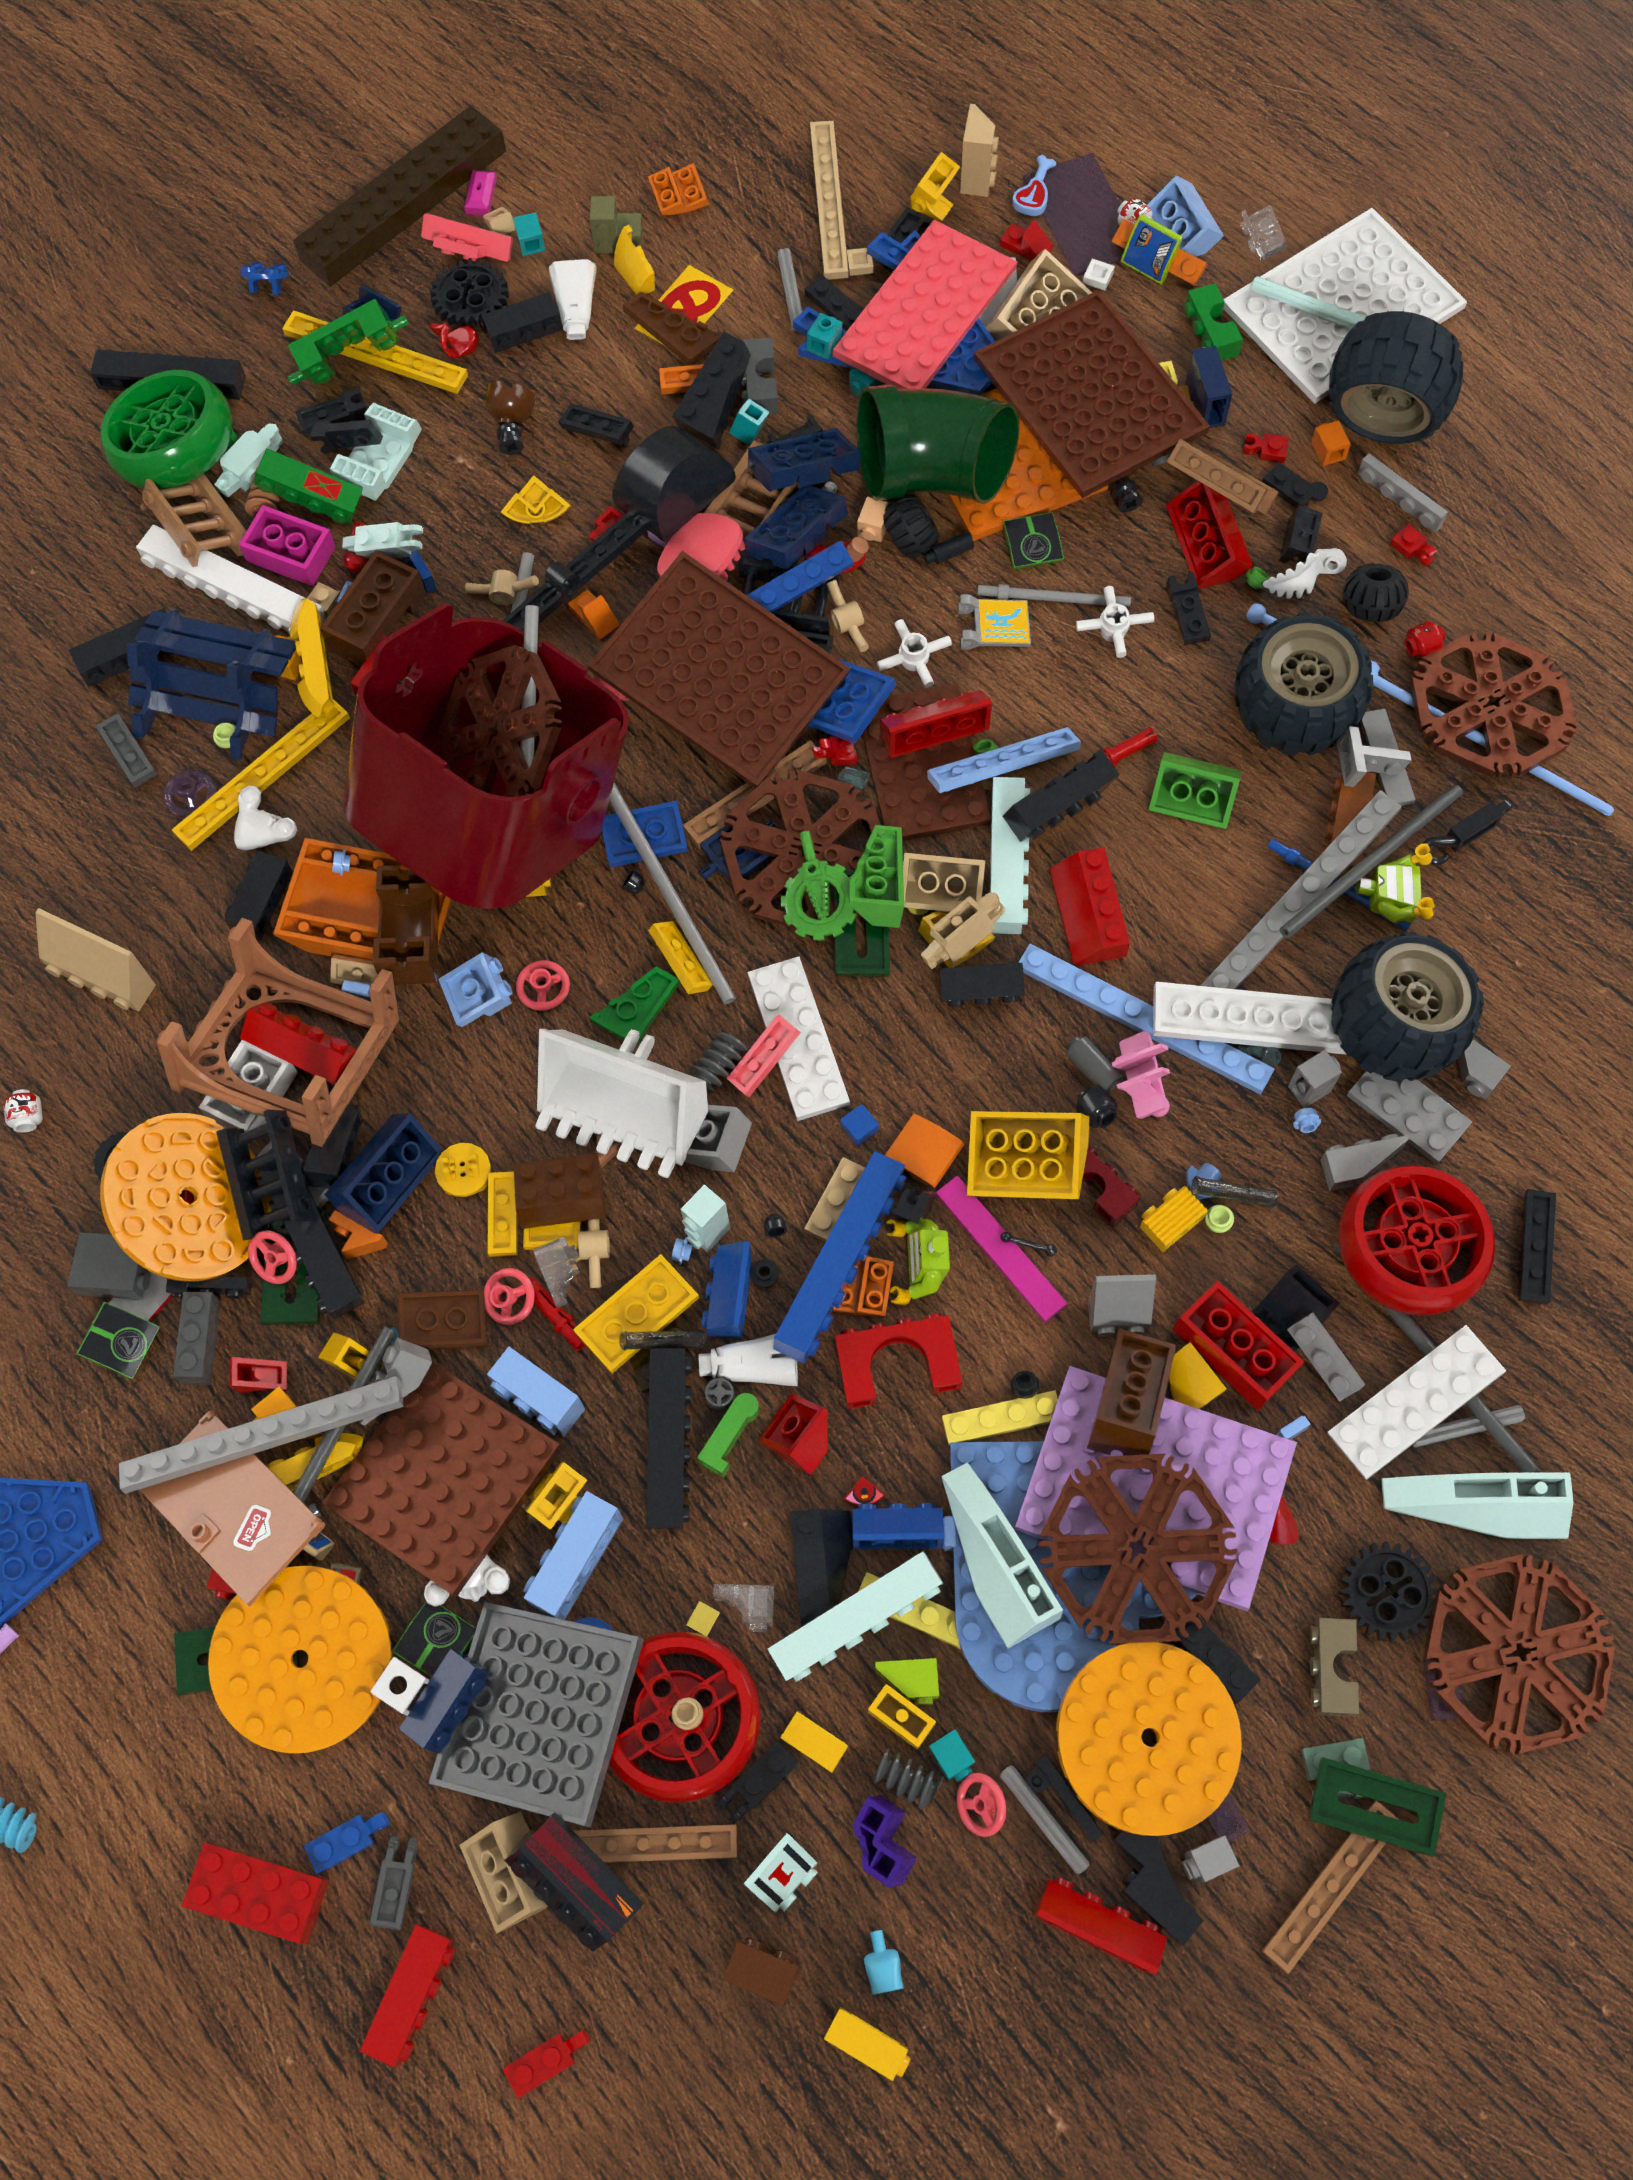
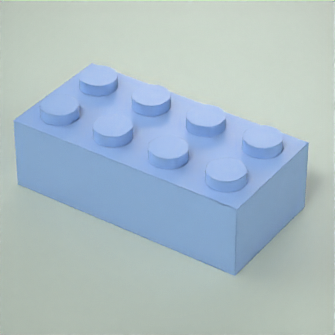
[524,1491,623,1620]

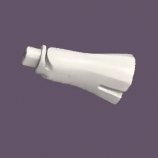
[548,259,597,340]
[699,1334,798,1386]

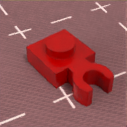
[1243,433,1289,464]

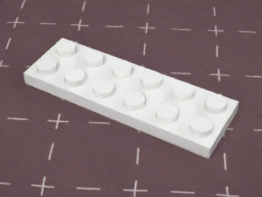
[748,957,850,1121]
[1327,1325,1506,1480]

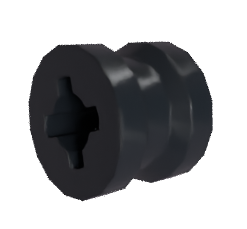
[497,423,524,455]
[1112,480,1143,512]

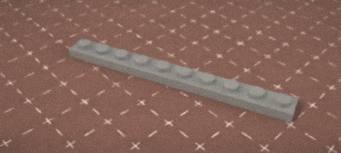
[1201,790,1402,989]
[119,1376,404,1494]

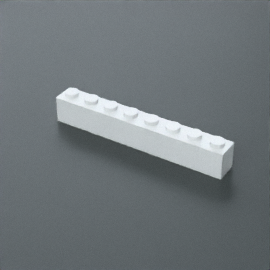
[136,525,327,634]

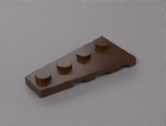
[623,292,723,365]

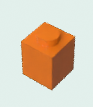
[1311,420,1351,466]

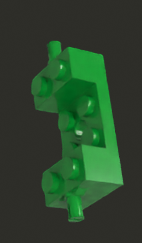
[287,299,409,385]

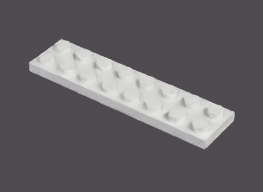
[1153,982,1347,1055]

